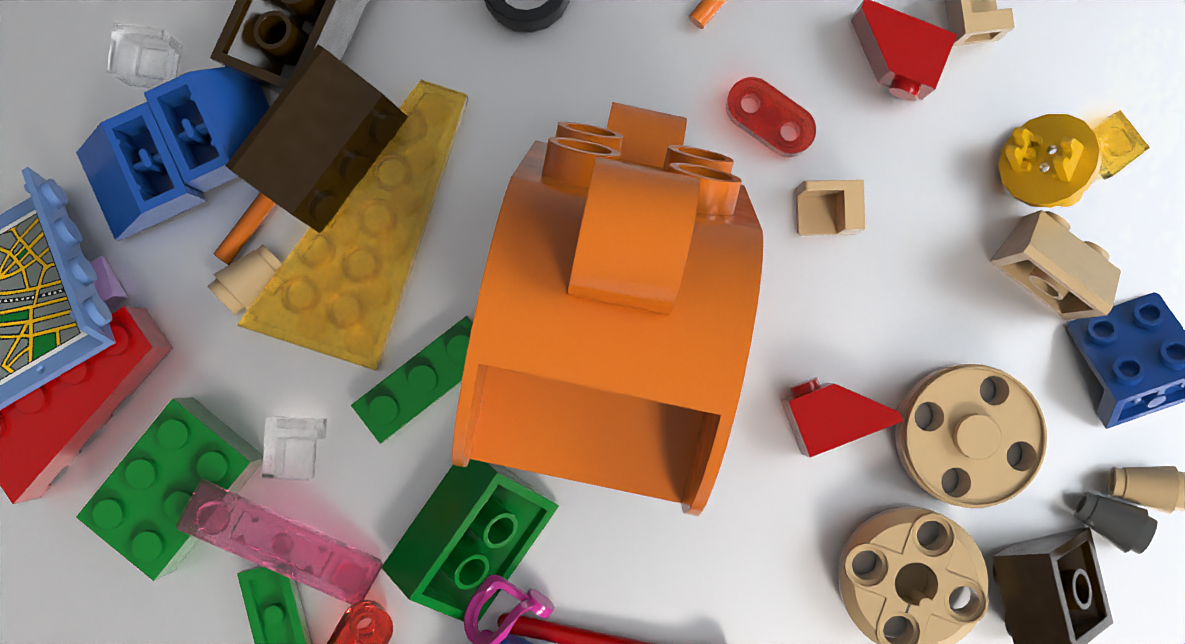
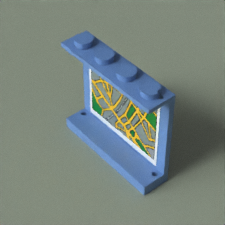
[0,167,116,410]

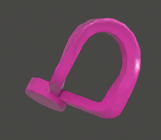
[464,575,555,644]

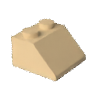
[989,210,1121,320]

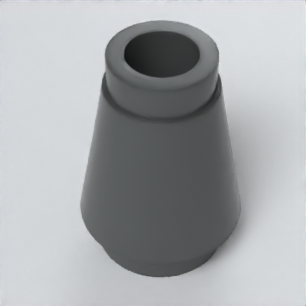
[1074,491,1158,555]

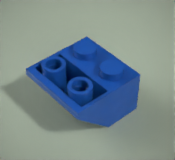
[144,67,271,192]
[76,102,207,241]

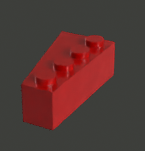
[0,306,173,504]

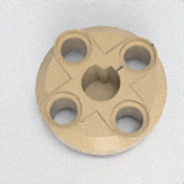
[895,364,1047,508]
[838,506,989,644]

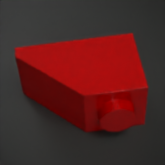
[851,0,957,101]
[781,377,903,458]

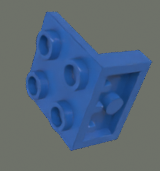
[1067,292,1185,429]

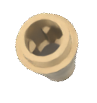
[207,244,283,315]
[1108,466,1185,515]

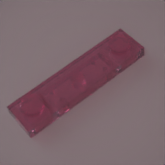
[176,479,383,608]

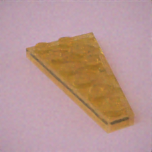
[237,80,469,371]

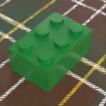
[76,397,266,581]

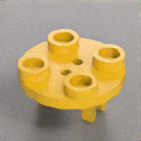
[998,114,1103,208]

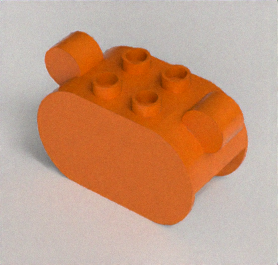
[452,102,763,516]

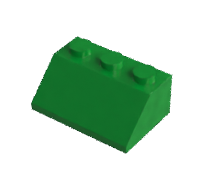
[381,459,559,622]

